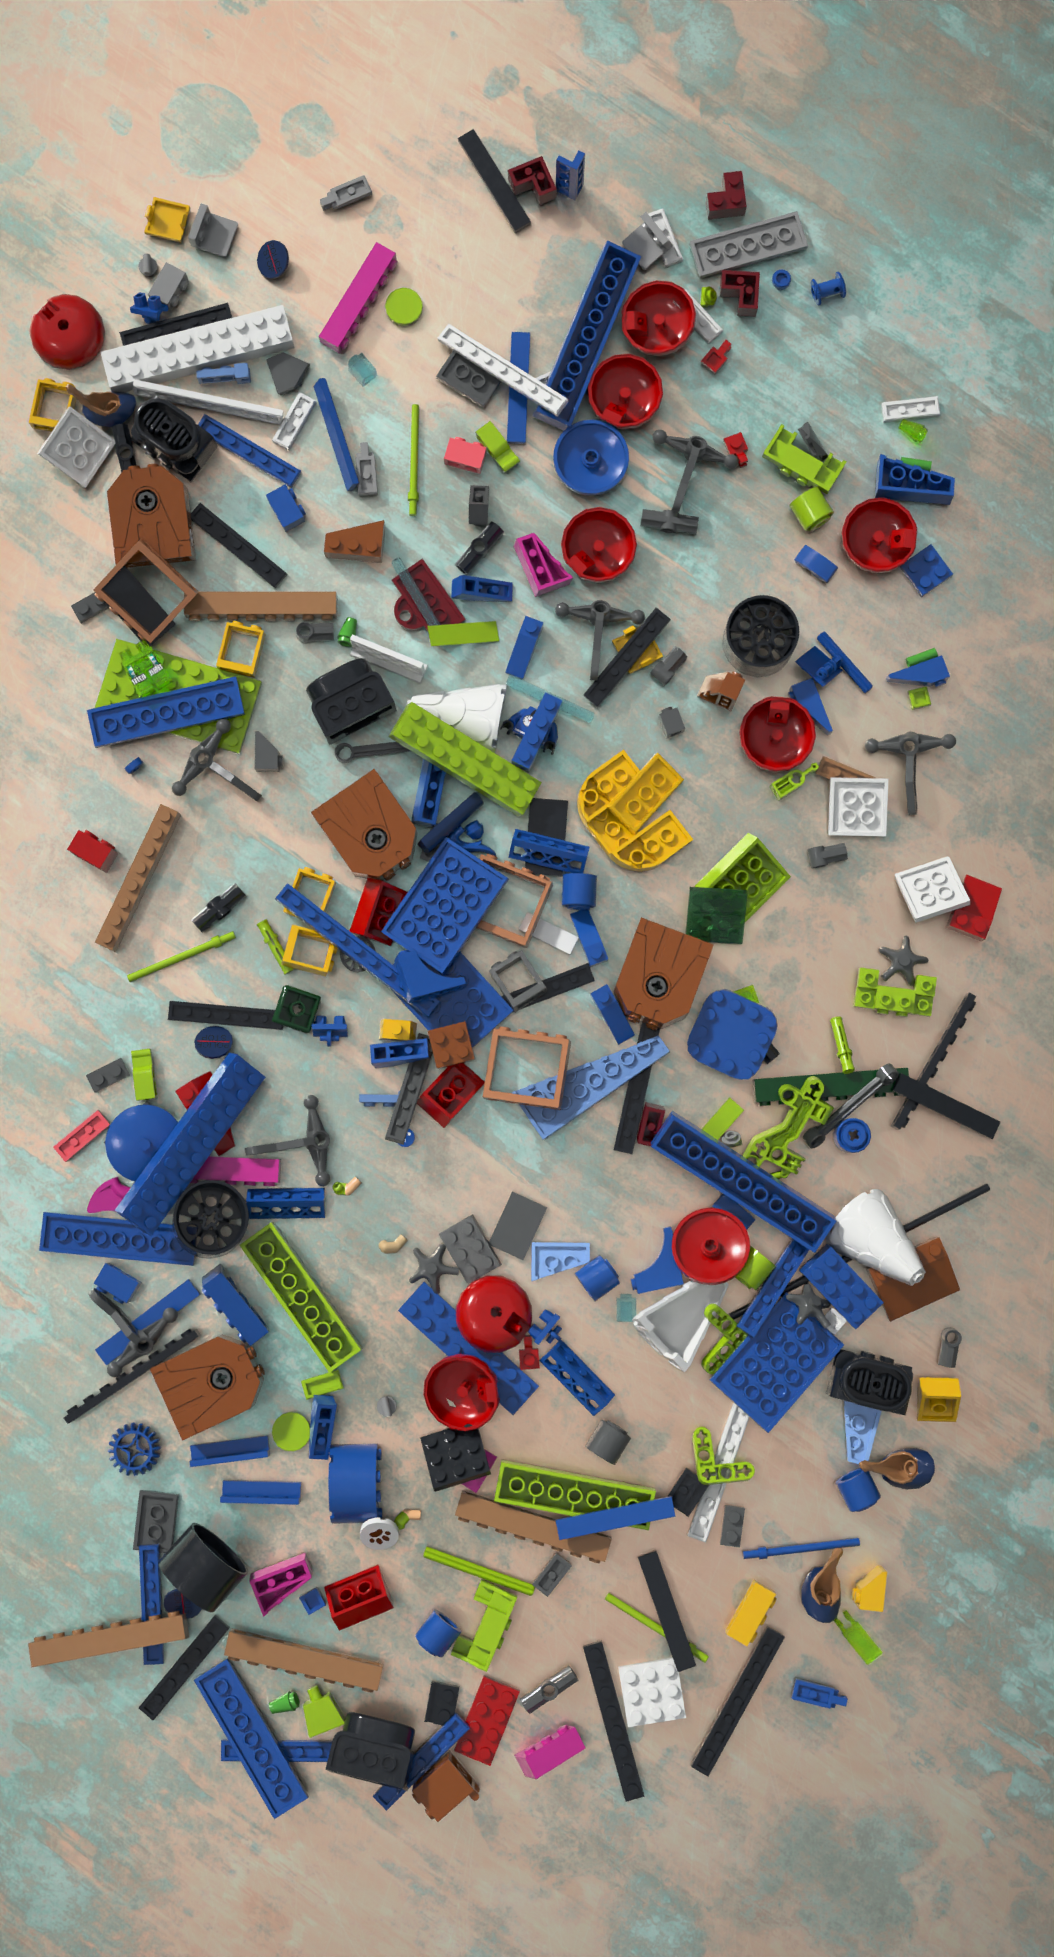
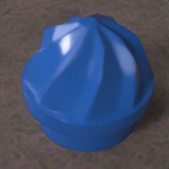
[464,820,484,839]

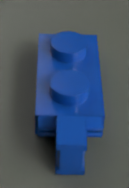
[791,1678,848,1709]

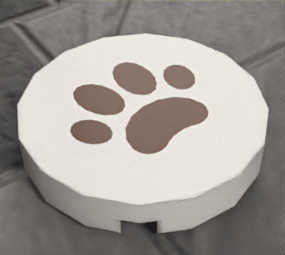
[360,1517,399,1550]

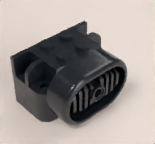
[131,395,218,482]
[306,658,397,745]
[826,1349,913,1415]
[326,1712,415,1791]

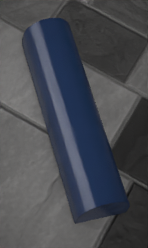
[417,792,484,853]

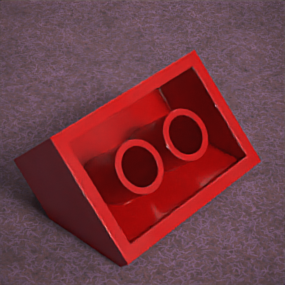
[350,878,408,946]
[324,1565,394,1631]

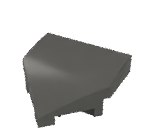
[266,352,310,395]
[798,422,828,461]

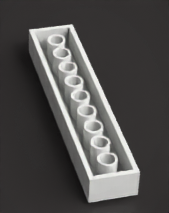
[101,305,295,392]

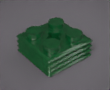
[272,985,321,1033]

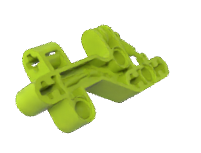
[742,1076,834,1179]

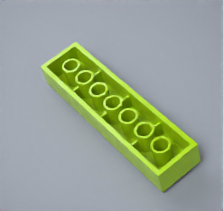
[389,702,542,817]
[240,1222,363,1373]
[494,1460,656,1530]

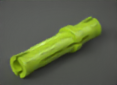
[256,919,295,975]
[830,1017,855,1074]

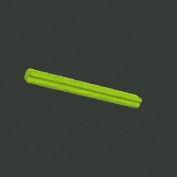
[423,1547,535,1596]

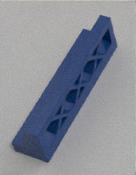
[556,150,585,201]
[508,829,590,873]
[246,1188,325,1219]
[539,1340,615,1416]
[189,1435,270,1467]
[220,1480,301,1505]

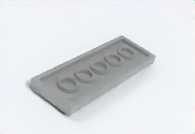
[689,211,808,279]

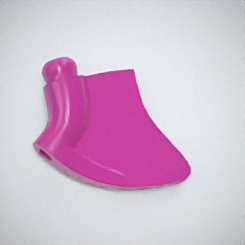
[87,1177,131,1213]

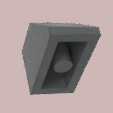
[469,485,489,526]
[255,731,283,772]

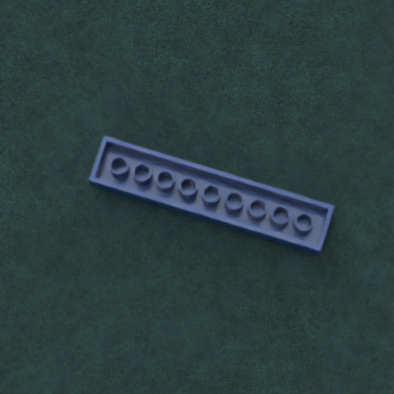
[533,240,641,431]
[114,1053,266,1236]
[651,1111,837,1253]

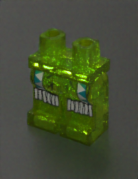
[120,640,173,698]

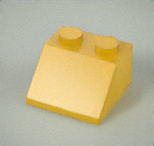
[917,1377,961,1422]
[852,1565,887,1612]

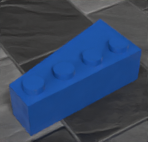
[875,454,955,505]
[202,1264,269,1346]

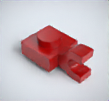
[701,340,732,374]
[723,432,748,468]
[519,1335,540,1370]

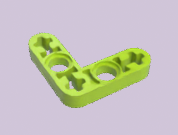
[701,1304,747,1374]
[692,1427,755,1485]

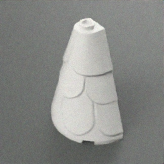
[407,684,507,753]
[826,1189,926,1286]
[632,1280,729,1372]

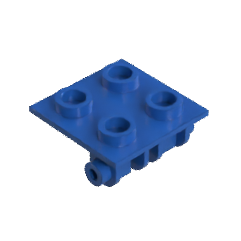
[795,646,843,687]

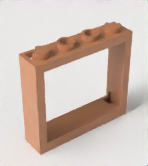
[93,538,198,643]
[476,854,553,948]
[482,1027,571,1110]

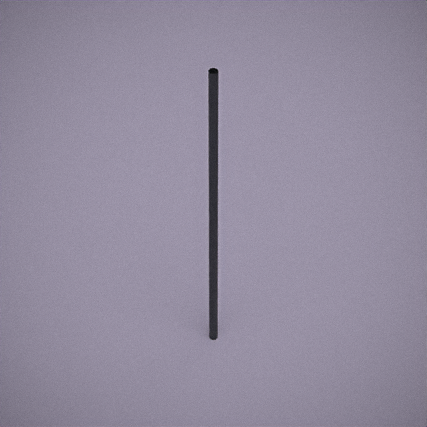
[729,1183,990,1320]

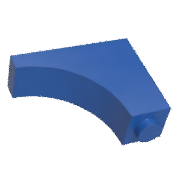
[394,950,466,1003]
[631,1227,684,1294]

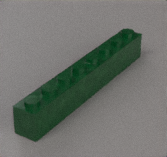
[752,1068,909,1106]

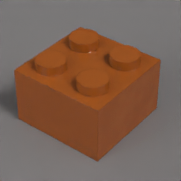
[428,1022,475,1069]

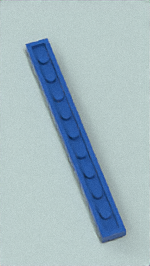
[275,883,440,1018]

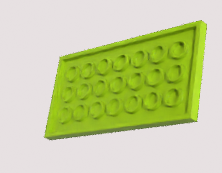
[95,639,262,754]

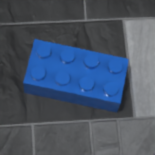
[799,1244,884,1330]

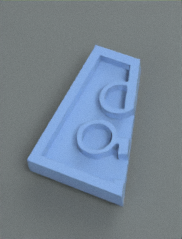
[531,1242,590,1281]
[843,1400,881,1464]

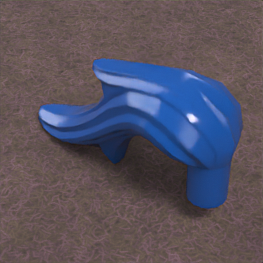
[448,825,496,856]

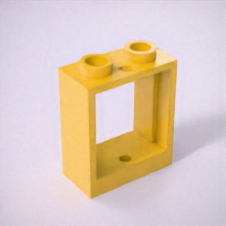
[29,378,77,432]
[216,621,266,678]
[283,867,336,918]
[281,924,338,977]

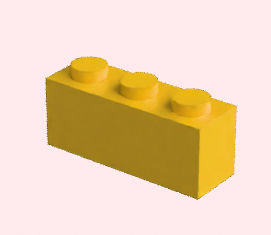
[725,1580,777,1646]

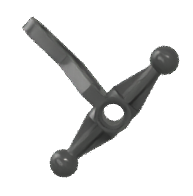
[653,430,739,513]
[555,600,645,681]
[172,719,262,802]
[864,731,956,815]
[245,1095,330,1187]
[88,1288,178,1377]

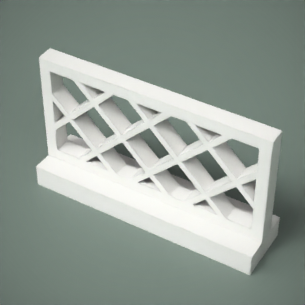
[350,634,428,684]

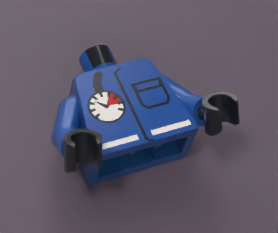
[500,706,558,755]

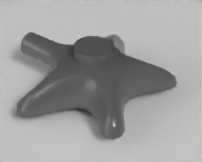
[879,936,929,986]
[409,1244,459,1294]
[786,1283,831,1329]

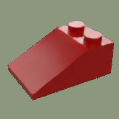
[946,874,1002,941]
[417,1063,485,1128]

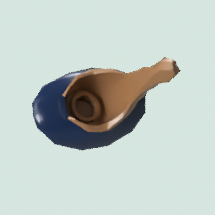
[66,384,136,427]
[859,1448,935,1490]
[801,1548,843,1623]

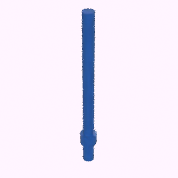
[743,1538,860,1560]

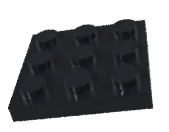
[420,1424,491,1492]

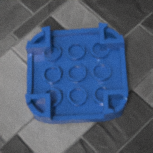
[687,989,778,1080]

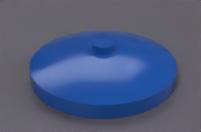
[553,420,629,496]
[105,1104,178,1181]

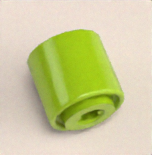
[789,487,834,531]
[735,1246,776,1290]

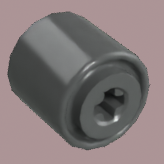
[585,1420,631,1465]

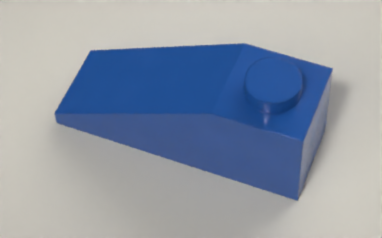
[451,575,513,602]
[505,616,543,679]
[886,655,950,687]
[788,678,833,735]
[570,910,608,968]
[590,984,635,1045]
[370,1038,429,1068]
[309,1395,337,1460]

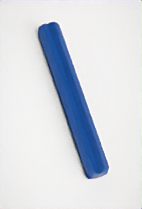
[817,631,873,693]

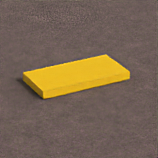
[607,753,684,834]

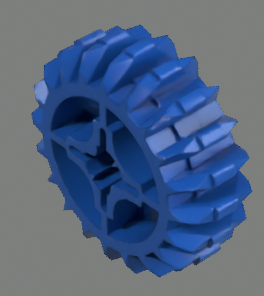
[108,1422,161,1476]

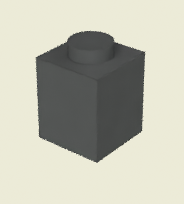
[658,707,685,739]

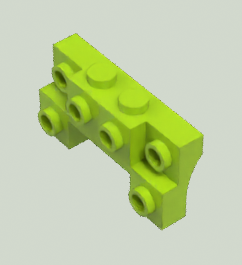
[762,424,847,494]
[853,968,937,1017]
[451,1579,517,1672]

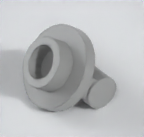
[138,254,158,276]
[722,1131,742,1148]
[377,1396,396,1417]

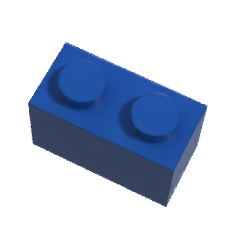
[266,484,306,532]
[94,1263,142,1304]

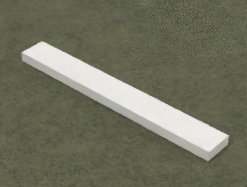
[437,324,569,417]
[133,379,283,425]
[687,1402,749,1543]

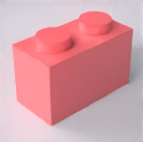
[444,437,487,474]

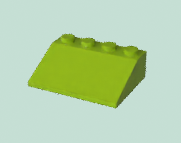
[695,833,791,930]

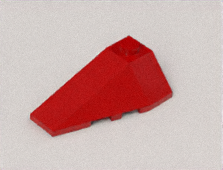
[175,1071,235,1156]

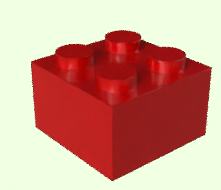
[67,830,118,873]

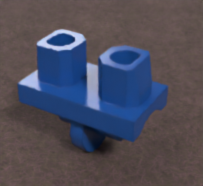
[130,292,169,324]
[312,1016,348,1047]
[528,1309,562,1345]

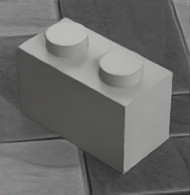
[148,262,189,311]

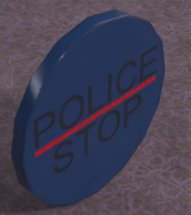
[257,240,289,279]
[194,1026,233,1059]
[163,1589,202,1619]

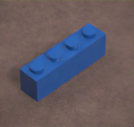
[512,692,563,773]
[411,759,446,827]

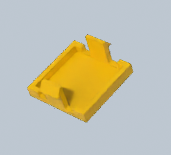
[144,197,190,243]
[612,626,663,675]

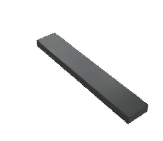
[385,1033,433,1145]

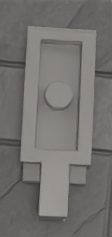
[320,175,372,211]
[356,442,378,496]

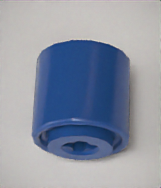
[562,873,597,910]
[833,1118,871,1153]
[575,1255,620,1302]
[836,1468,881,1512]
[415,1610,462,1657]

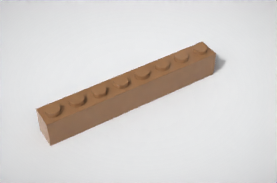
[184,592,337,621]
[95,804,181,952]
[455,1490,612,1564]
[28,1611,189,1668]
[224,1628,384,1693]

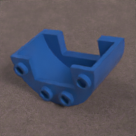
[328,1444,382,1524]

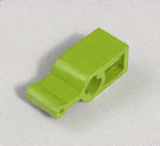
[475,421,520,473]
[770,763,819,801]
[131,1049,158,1101]

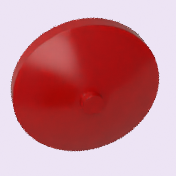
[672,1208,750,1285]

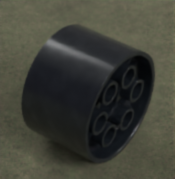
[723,595,799,677]
[172,1180,249,1259]
[158,1523,248,1612]

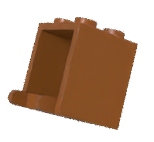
[412,1750,480,1822]

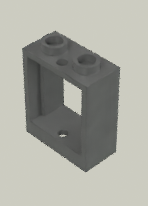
[489,950,547,1012]

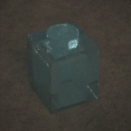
[347,353,377,387]
[616,1294,636,1322]

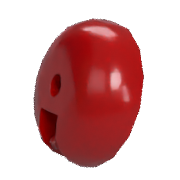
[622,280,696,357]
[29,294,105,370]
[588,354,663,430]
[841,498,917,574]
[561,507,637,583]
[739,696,816,772]
[456,1276,532,1353]
[423,1353,500,1431]

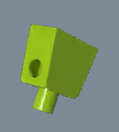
[303,1685,345,1738]

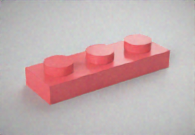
[53,1110,111,1162]

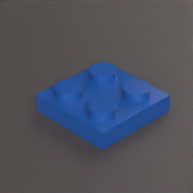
[900,544,953,597]

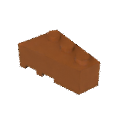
[324,520,385,563]
[697,672,745,711]

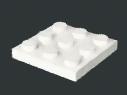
[37,407,115,488]
[828,777,889,836]
[895,856,970,923]
[618,1658,686,1727]

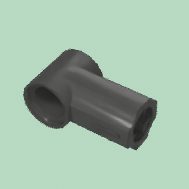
[296,622,334,643]
[650,646,688,686]
[808,843,848,868]
[938,1327,962,1368]

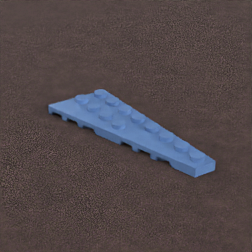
[512,1036,670,1140]

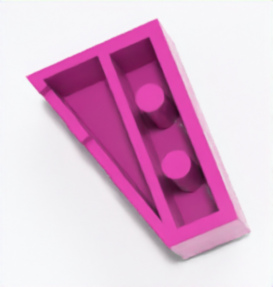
[514,533,573,597]
[249,1552,312,1617]
[514,1725,586,1779]

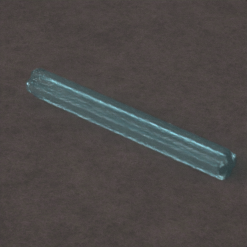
[392,557,440,626]
[506,675,594,723]

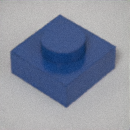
[299,1587,326,1615]

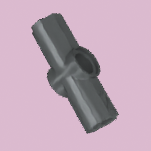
[640,509,699,534]
[520,1665,579,1714]

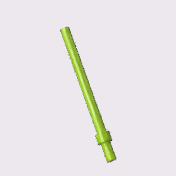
[408,404,419,516]
[127,931,236,982]
[605,1593,709,1663]

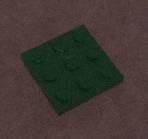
[685,887,748,944]

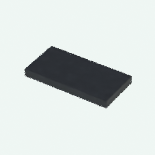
[102,566,176,648]
[525,798,568,877]

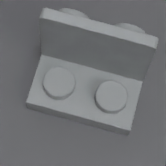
[188,203,238,258]
[622,212,673,270]

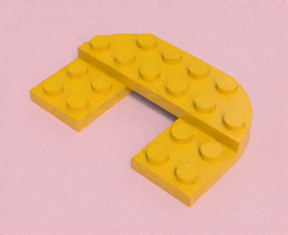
[577,749,693,872]

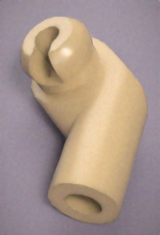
[378,1234,408,1254]

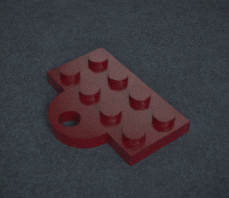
[392,558,466,633]

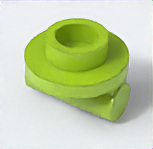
[700,286,717,308]

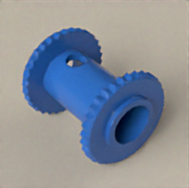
[811,272,846,306]

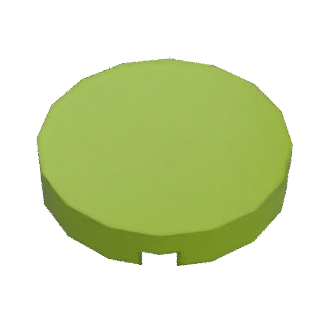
[385,288,423,326]
[272,1412,310,1451]

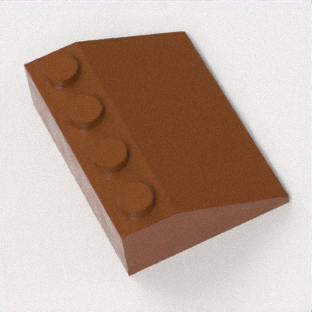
[866,1237,960,1322]

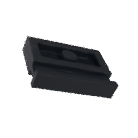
[668,1468,709,1517]
[424,1681,460,1725]

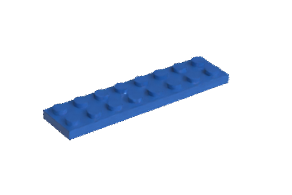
[87,677,245,748]
[39,1212,198,1266]
[398,1281,539,1415]
[194,1658,309,1819]

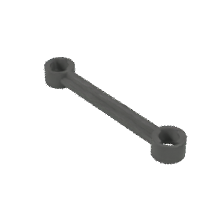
[335,742,410,764]
[803,1063,899,1148]

